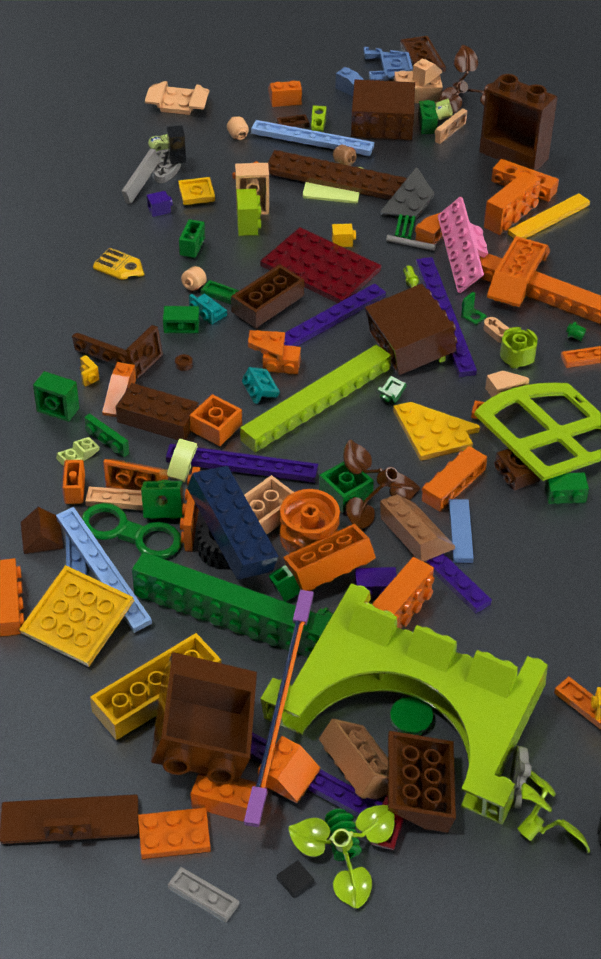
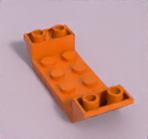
[487,236,550,307]

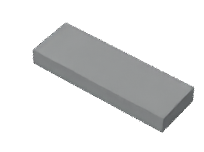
[168,867,239,922]

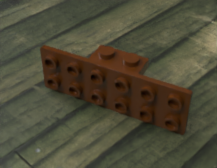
[0,794,138,844]

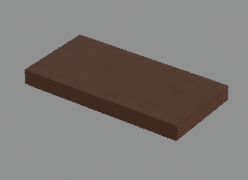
[400,36,446,72]

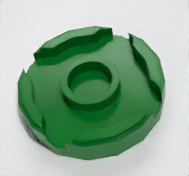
[390,697,433,736]

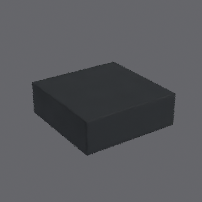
[277,860,314,898]

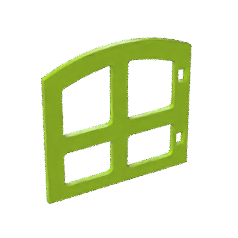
[474,383,601,481]

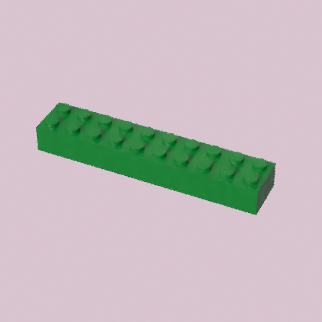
[132,552,331,659]

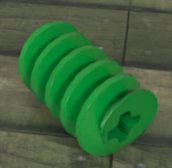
[325,809,362,861]

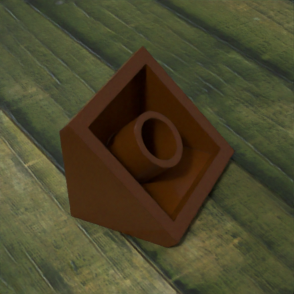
[20,507,64,554]

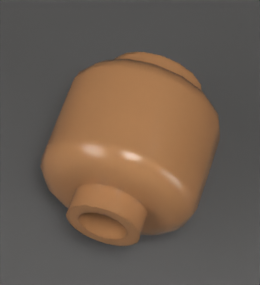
[333,144,357,166]

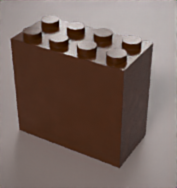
[351,79,415,140]
[365,283,457,375]

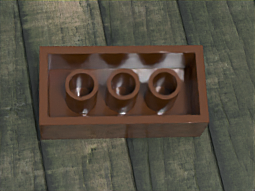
[231,264,304,328]
[116,383,199,440]

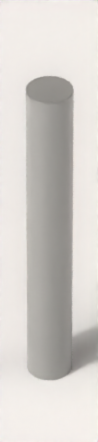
[386,235,436,251]

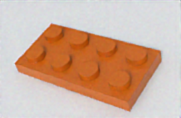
[180,467,201,552]

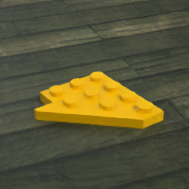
[393,402,480,461]

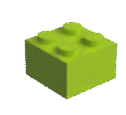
[237,189,261,236]

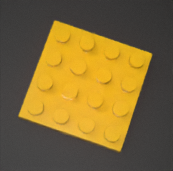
[19,565,134,667]

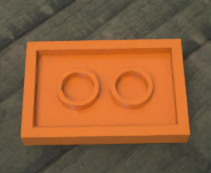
[138,807,211,859]

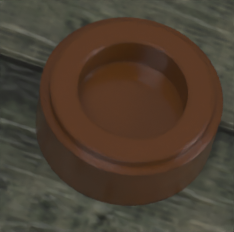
[175,354,193,371]

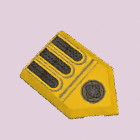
[93,248,145,280]

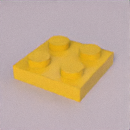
[178,177,215,205]

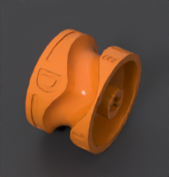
[280,489,340,553]

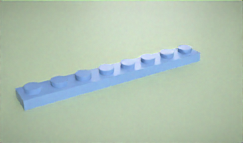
[251,120,374,156]
[56,507,152,633]

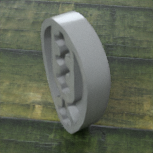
[152,149,181,183]

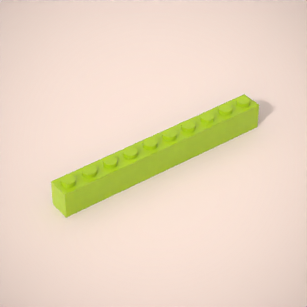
[240,344,391,452]

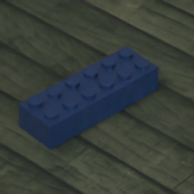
[187,466,279,580]

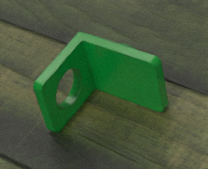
[461,292,487,326]

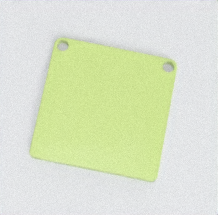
[303,167,364,204]

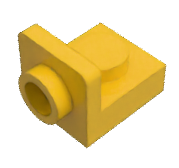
[80,355,100,387]

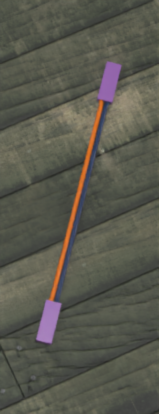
[244,590,314,827]

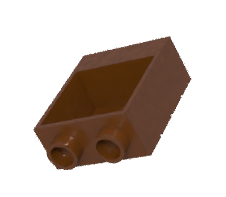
[479,74,558,171]
[151,652,257,784]

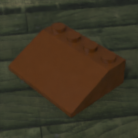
[388,731,456,833]

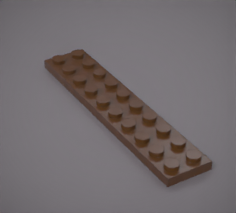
[268,150,407,200]

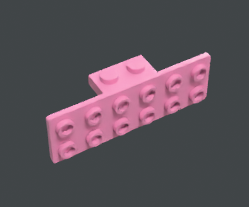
[438,197,488,293]

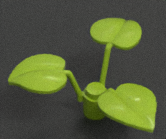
[517,771,590,853]
[288,805,394,909]

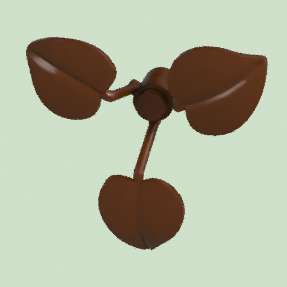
[438,45,492,113]
[343,439,421,529]

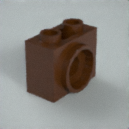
[494,448,541,490]

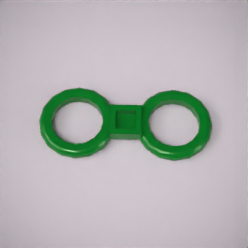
[82,503,181,559]

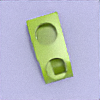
[311,105,327,133]

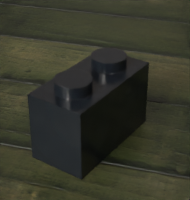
[167,125,186,164]

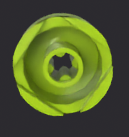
[500,327,538,369]

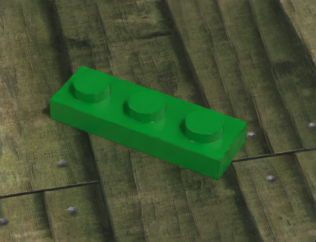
[84,413,130,457]

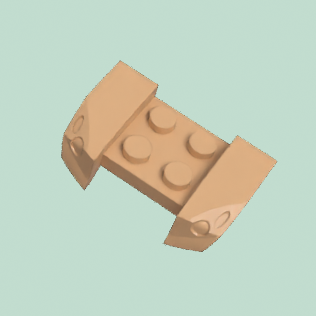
[145,81,210,115]

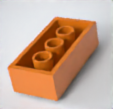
[484,171,541,235]
[283,524,376,591]
[372,557,435,629]

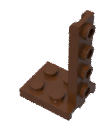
[72,325,163,379]

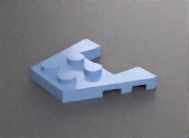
[363,47,413,81]

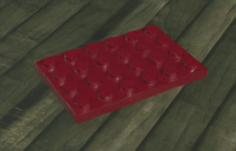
[260,227,381,303]

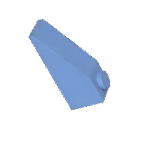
[335,67,364,96]

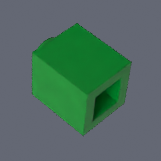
[268,565,301,602]

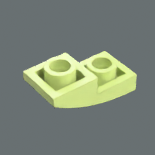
[56,437,100,466]
[167,438,198,482]

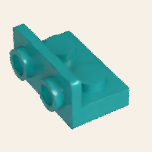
[188,293,227,324]
[242,367,280,404]

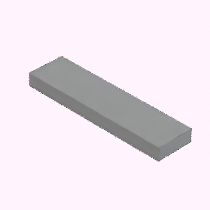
[122,149,160,204]

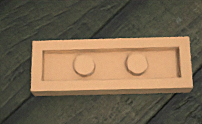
[435,108,467,144]
[85,486,143,510]

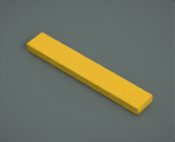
[508,193,590,239]

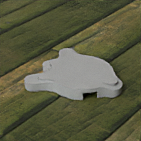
[510,746,532,809]

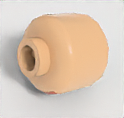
[226,116,249,140]
[181,266,207,291]

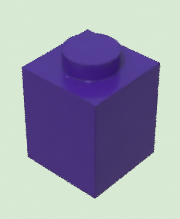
[146,191,173,217]

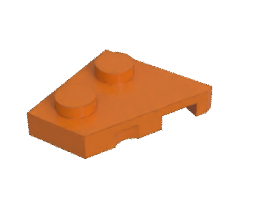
[248,330,285,361]

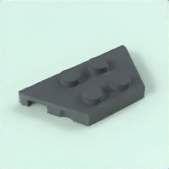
[381,167,434,220]

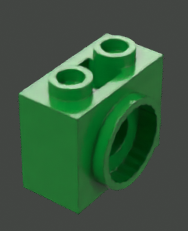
[141,480,184,520]

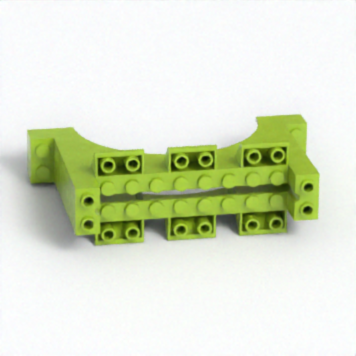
[260,583,548,825]

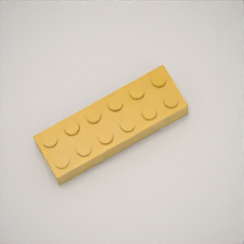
[90,633,221,740]

